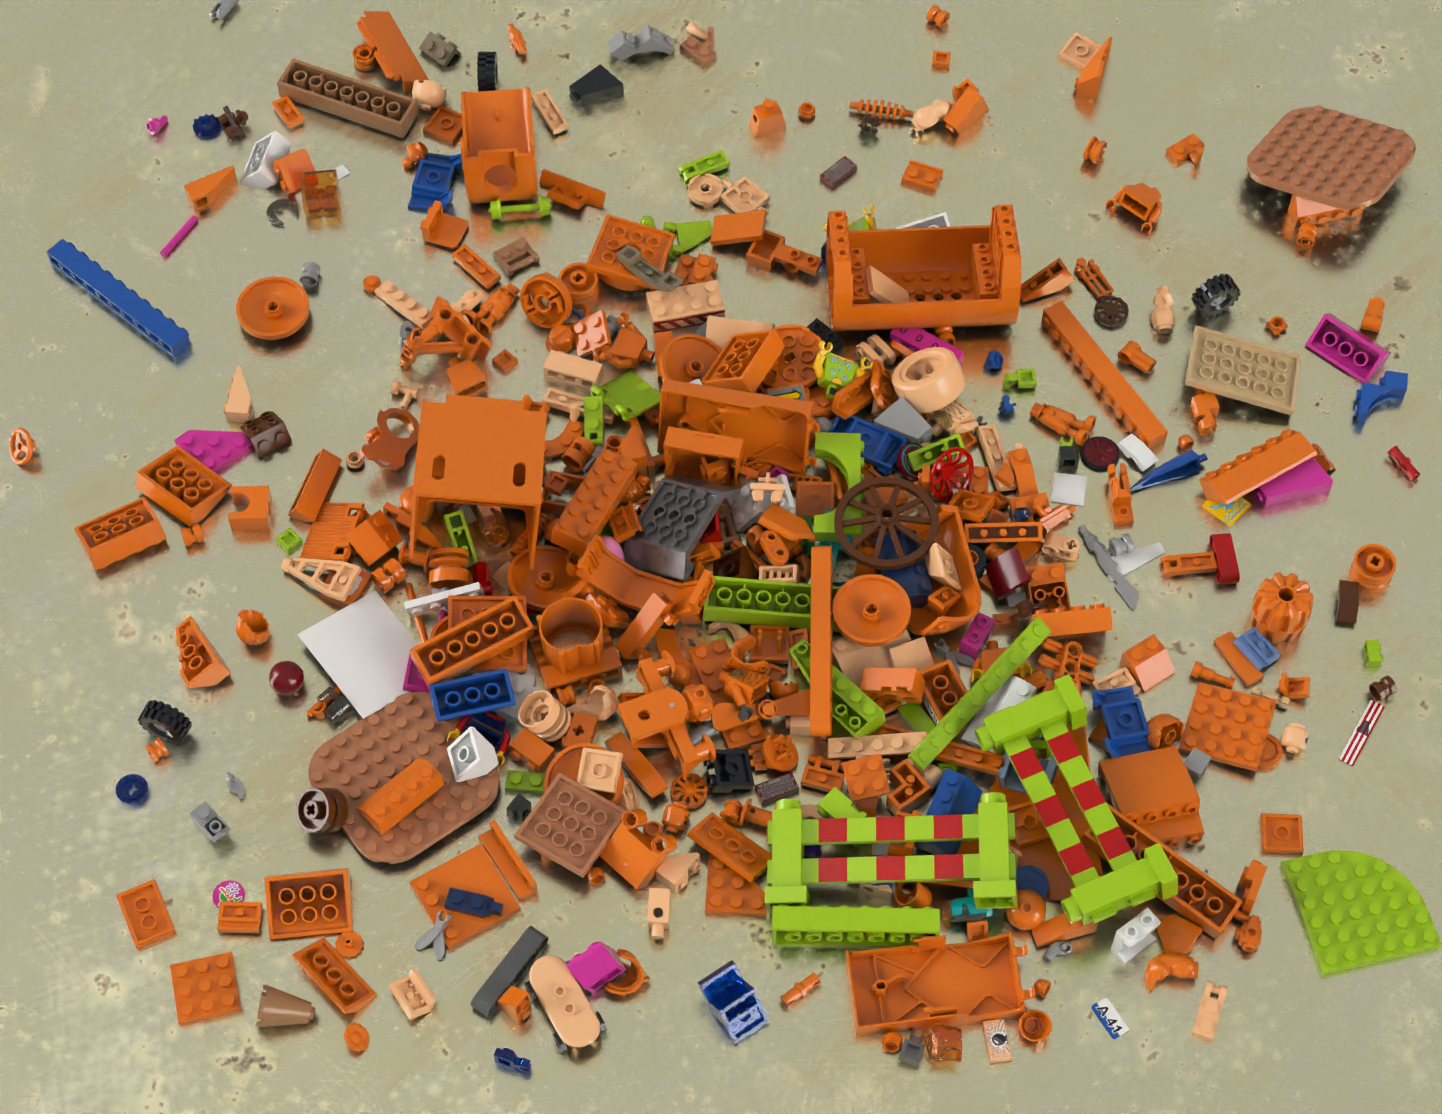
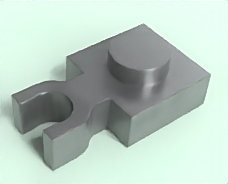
[898,1027,926,1066]

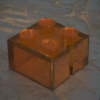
[301,169,340,214]

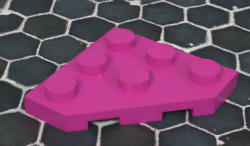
[174,430,253,473]

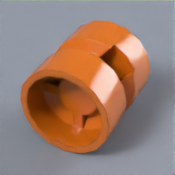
[561,436,596,472]
[370,558,407,594]

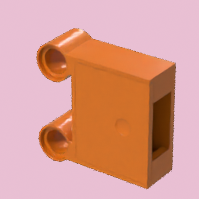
[599,809,677,889]

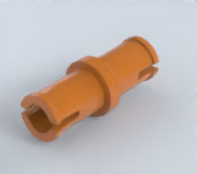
[780,972,821,1008]

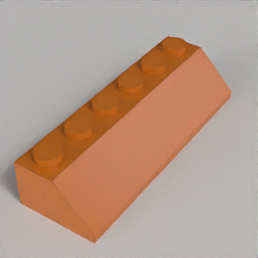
[1199,429,1317,505]

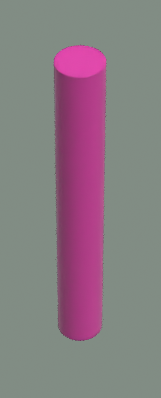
[160,215,198,257]

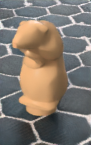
[911,99,952,133]
[1151,285,1175,334]

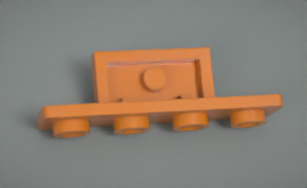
[539,169,606,210]

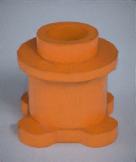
[719,800,743,826]

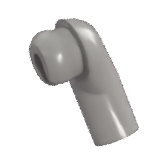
[1042,941,1073,963]

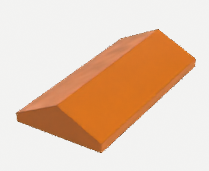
[292,937,376,1014]

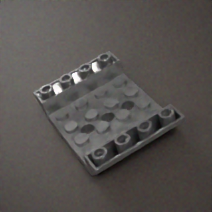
[624,475,740,582]

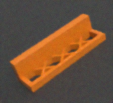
[831,369,874,420]
[478,819,538,902]

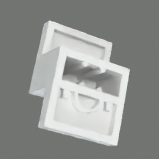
[730,474,795,532]

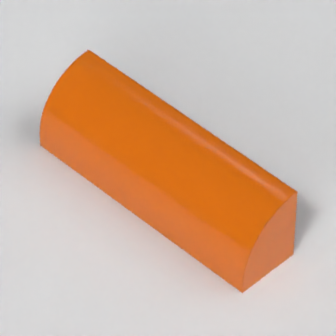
[288,448,342,523]

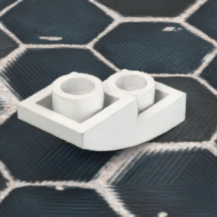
[1117,433,1158,472]

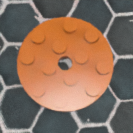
[762,324,825,388]

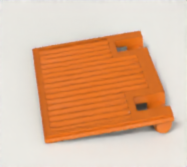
[299,502,366,562]

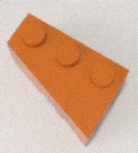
[860,667,926,704]

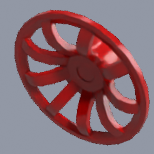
[930,447,974,502]

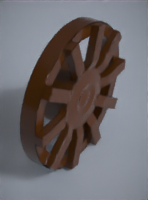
[1094,295,1129,326]

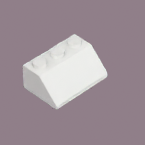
[239,131,291,189]

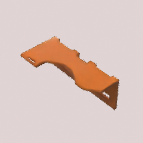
[1312,443,1336,472]

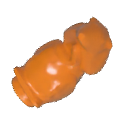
[1144,951,1199,991]

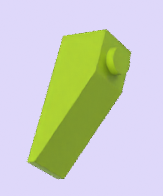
[907,433,965,471]
[443,510,478,569]

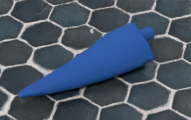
[1130,450,1208,491]

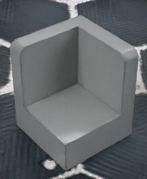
[1184,747,1211,776]

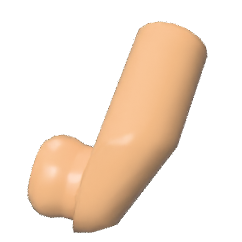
[687,22,707,40]

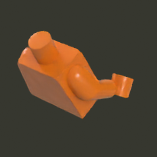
[1106,183,1162,236]
[600,312,655,370]

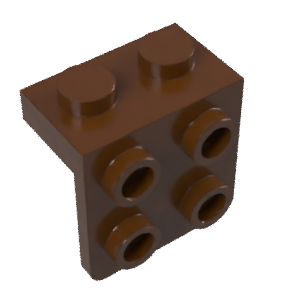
[240,411,292,457]

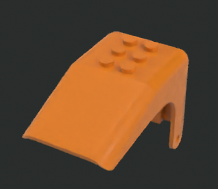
[460,87,538,203]

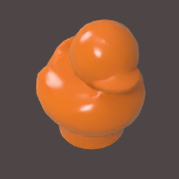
[402,141,428,169]

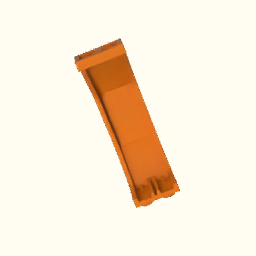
[575,535,715,618]

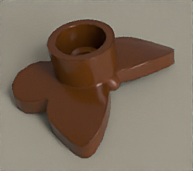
[1010,599,1048,622]

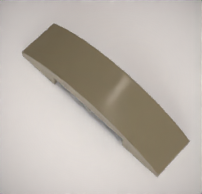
[616,244,683,292]

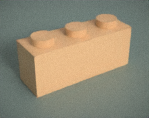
[543,350,603,391]

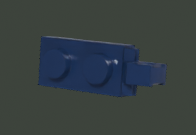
[444,887,503,918]

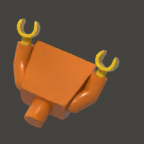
[971,640,1032,682]

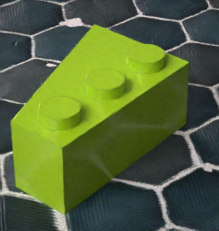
[816,787,868,849]

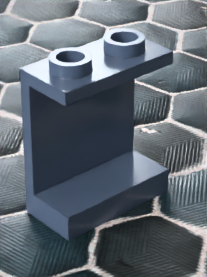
[998,752,1058,794]

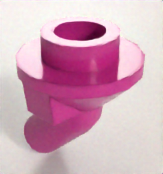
[146,115,168,135]

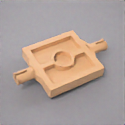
[720,176,770,215]

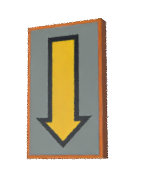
[766,382,810,401]

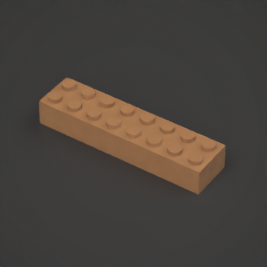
[277,58,419,138]

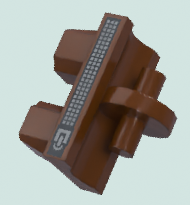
[218,106,248,139]

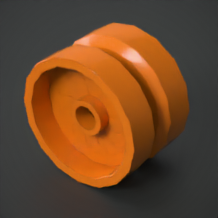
[558,262,599,310]
[1349,544,1397,594]

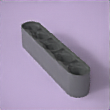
[470,926,549,1017]

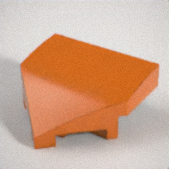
[1157,914,1203,954]

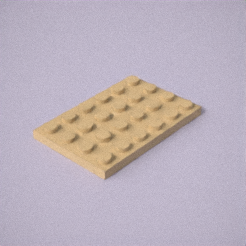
[1185,325,1301,416]

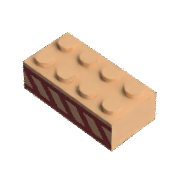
[646,280,725,333]

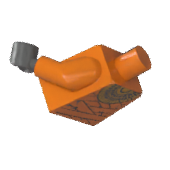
[718,668,774,722]

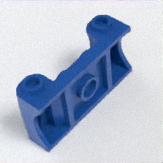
[828,415,907,476]

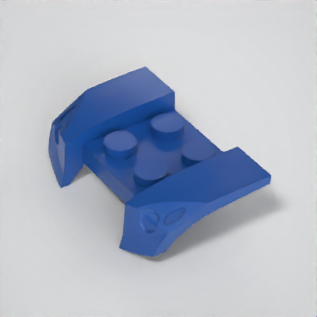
[408,153,463,212]
[1092,686,1151,758]

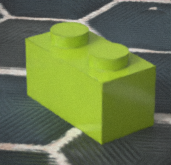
[1364,640,1383,667]

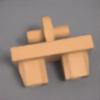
[750,472,785,503]

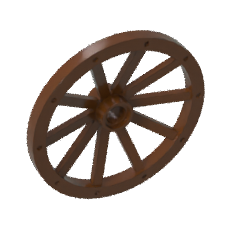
[834,476,939,570]

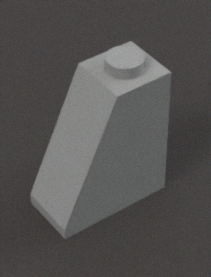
[874,397,932,445]

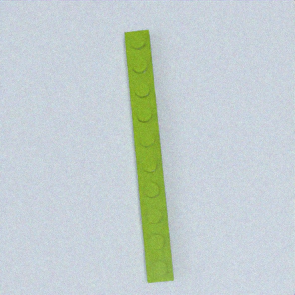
[908,617,1052,770]

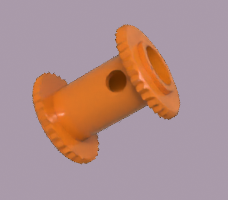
[398,541,434,573]
[740,798,776,834]

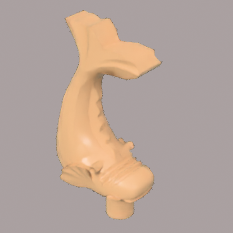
[708,622,750,658]

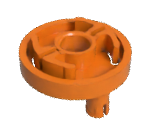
[520,272,572,328]

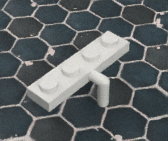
[404,582,484,616]

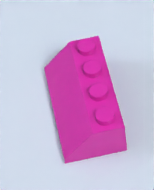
[1305,313,1391,383]

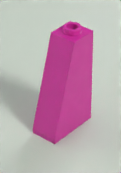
[1253,457,1333,508]

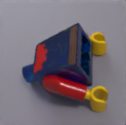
[447,711,511,768]

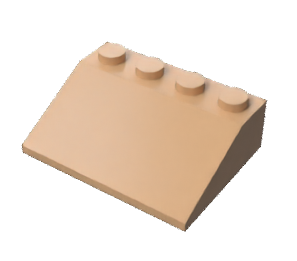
[832,629,912,689]

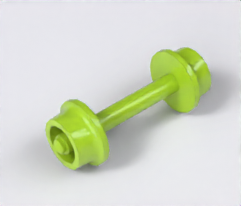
[488,194,553,222]

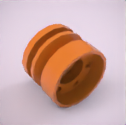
[429,547,470,590]

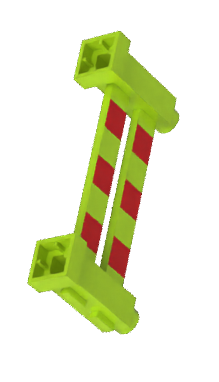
[974,674,1178,926]
[765,792,1018,915]

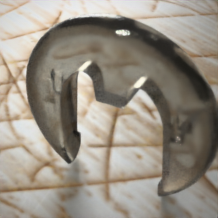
[267,199,298,225]

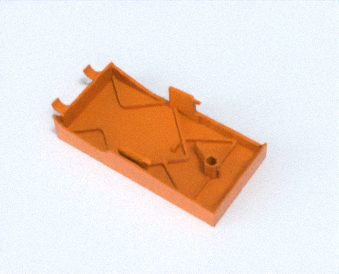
[657,379,820,476]

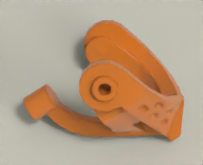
[725,635,769,673]
[604,949,650,995]

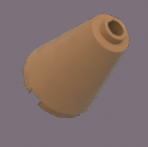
[256,984,315,1027]

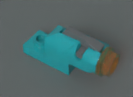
[941,888,993,922]

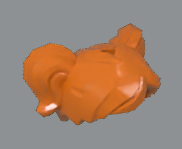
[618,475,652,507]

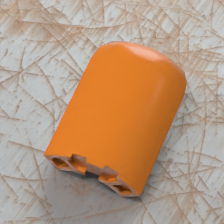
[885,504,982,635]

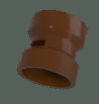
[1369,675,1397,702]

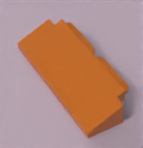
[357,11,429,93]

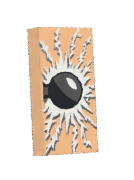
[982,1018,1012,1064]

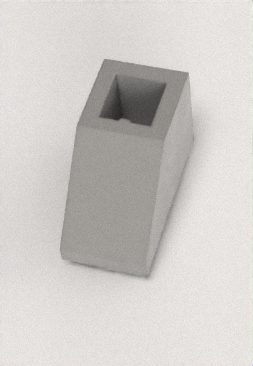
[189,801,231,842]

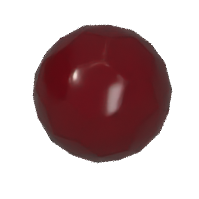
[269,661,304,696]

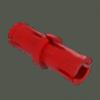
[1387,446,1421,482]

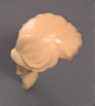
[567,684,619,721]

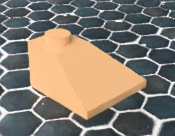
[924,542,962,591]

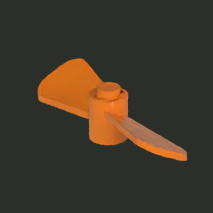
[711,689,810,731]

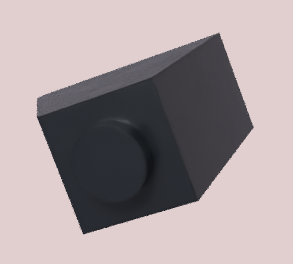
[569,64,624,107]

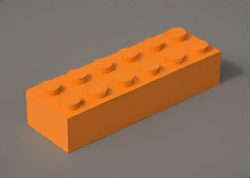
[551,448,638,556]
[410,595,534,688]

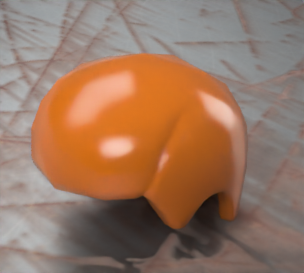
[768,681,800,700]
[1018,1009,1052,1042]

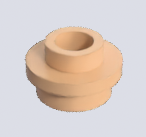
[345,450,364,469]

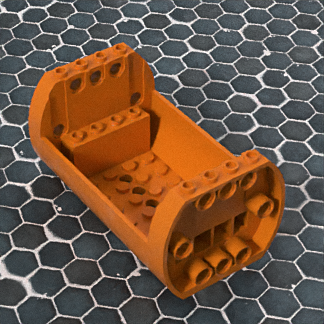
[826,204,1021,332]

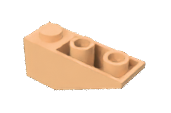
[224,365,254,423]

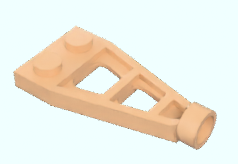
[281,556,361,602]

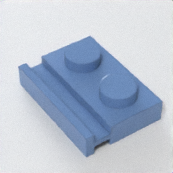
[1233,627,1281,671]

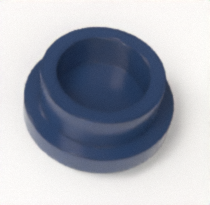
[1012,507,1032,522]

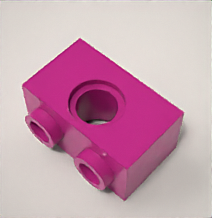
[959,612,996,660]

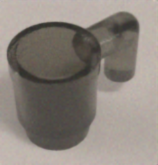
[317,687,353,724]

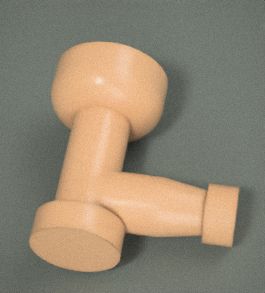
[390,380,419,410]

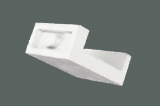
[1110,907,1161,966]

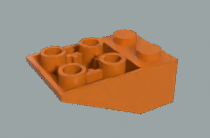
[1024,562,1071,615]

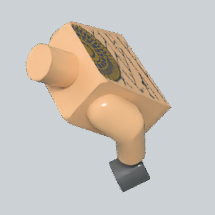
[930,399,987,438]

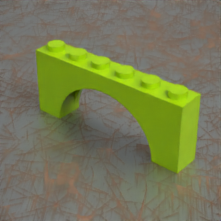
[813,432,864,542]

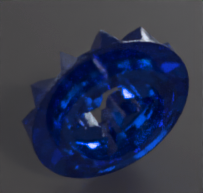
[192,113,221,137]
[116,774,148,805]

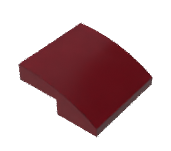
[985,547,1031,601]

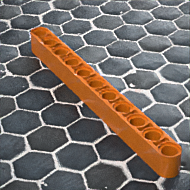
[810,546,833,737]

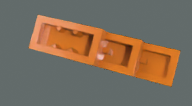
[383,502,443,551]
[605,731,669,799]

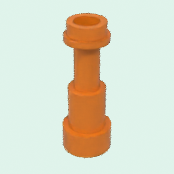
[1190,661,1236,690]

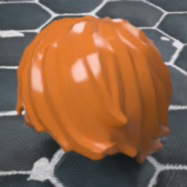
[236,609,270,646]

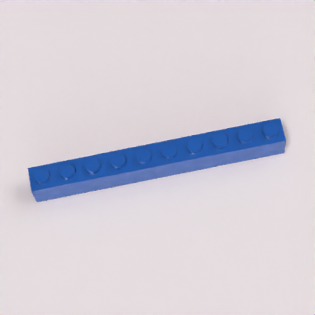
[47,238,191,357]

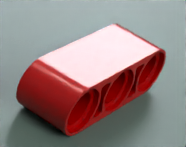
[1210,533,1240,584]

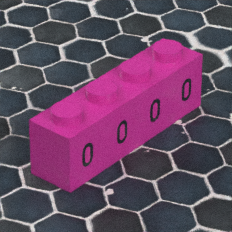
[889,328,964,365]

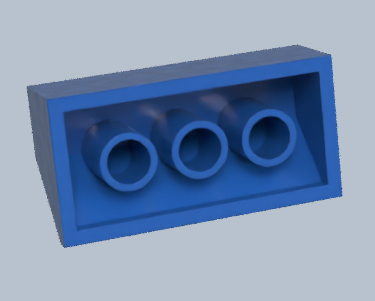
[429,668,516,722]
[915,768,983,855]

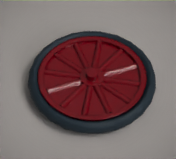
[1080,436,1120,470]

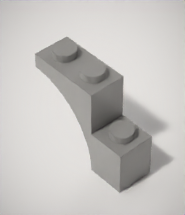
[608,25,675,61]

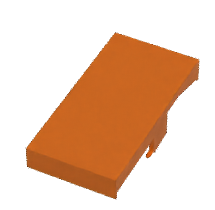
[845,932,1036,1036]

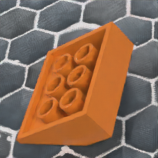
[701,329,785,393]
[136,445,232,528]
[74,497,167,570]
[264,868,353,939]

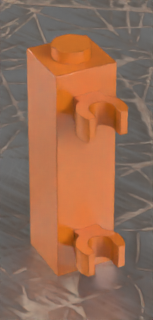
[615,592,679,661]

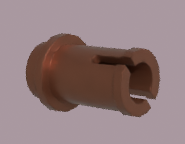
[442,503,463,515]

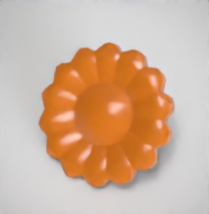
[335,931,364,959]
[343,1023,370,1052]

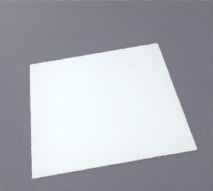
[297,591,419,719]

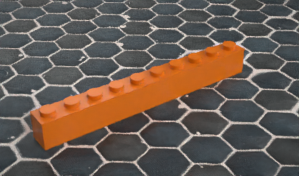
[1042,301,1168,449]

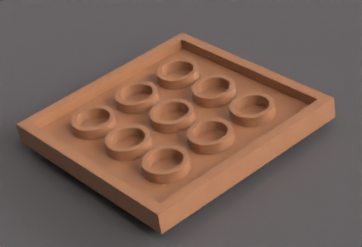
[514,772,627,878]

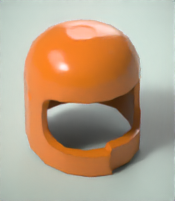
[895,882,932,908]

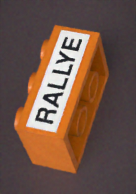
[919,659,975,725]

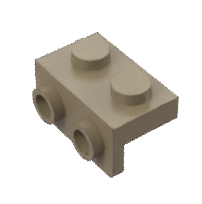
[419,31,461,67]

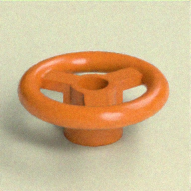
[9,428,36,465]

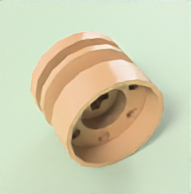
[518,690,571,743]

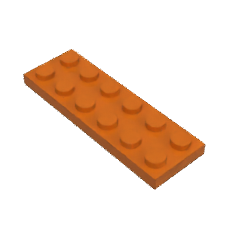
[688,638,766,750]

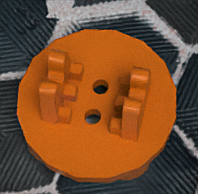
[762,734,798,772]

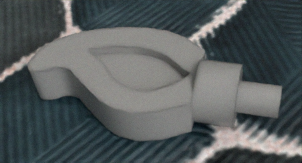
[226,772,245,800]

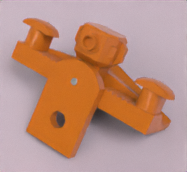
[617,650,716,781]

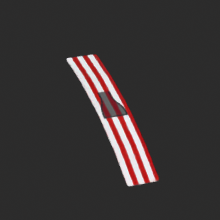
[1339,700,1385,766]

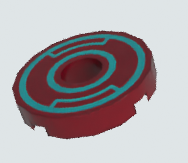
[896,443,922,481]

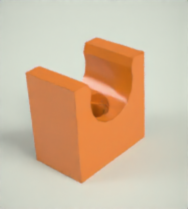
[228,486,272,531]

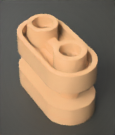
[855,334,896,370]

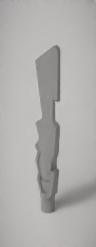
[1078,524,1139,611]

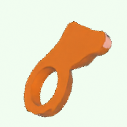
[360,408,419,471]

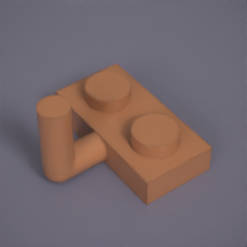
[680,27,716,67]

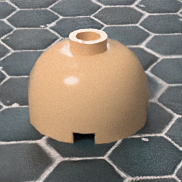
[412,80,447,111]

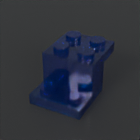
[697,960,769,1044]

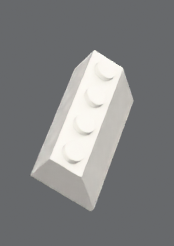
[961,675,1036,754]

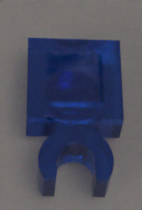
[494,1048,531,1073]

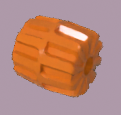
[1250,572,1313,644]

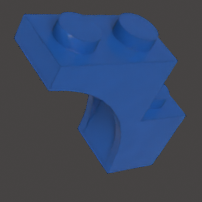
[1354,371,1408,424]

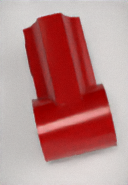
[472,562,492,596]

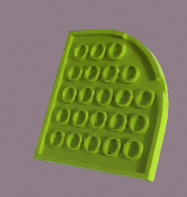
[1281,850,1442,976]

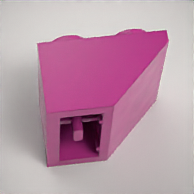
[566,941,626,993]

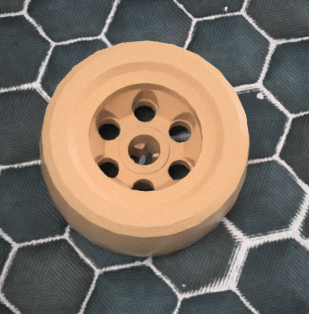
[891,347,965,413]

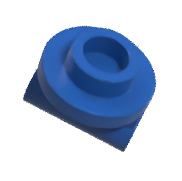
[983,350,1003,370]
[998,395,1017,413]

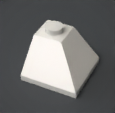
[447,726,499,782]

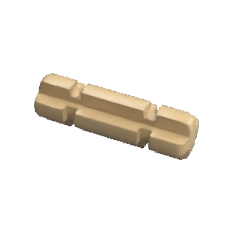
[1251,687,1290,709]

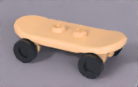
[524,955,607,1053]

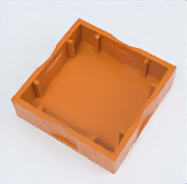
[663,426,744,489]

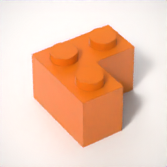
[886,759,931,816]

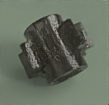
[858,114,881,136]

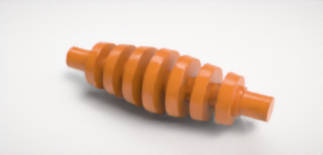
[849,99,914,120]

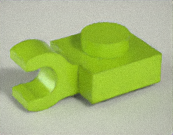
[1003,368,1037,389]

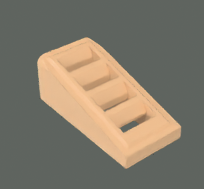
[759,564,800,583]

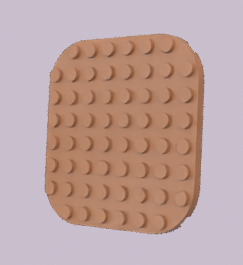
[1246,105,1416,209]
[308,691,500,864]

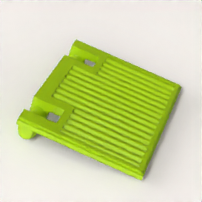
[590,370,661,422]

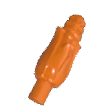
[507,23,527,55]

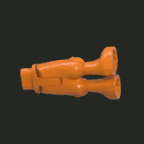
[463,283,520,335]
[1030,403,1097,446]

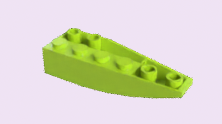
[789,638,886,738]

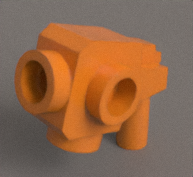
[1233,910,1262,952]

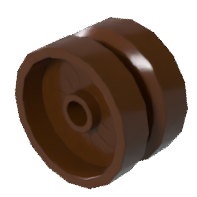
[296,788,348,832]

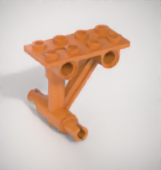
[399,296,492,371]

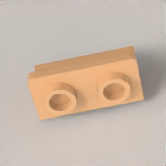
[389,968,436,1020]

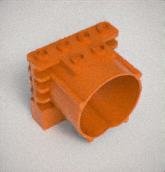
[528,597,623,696]

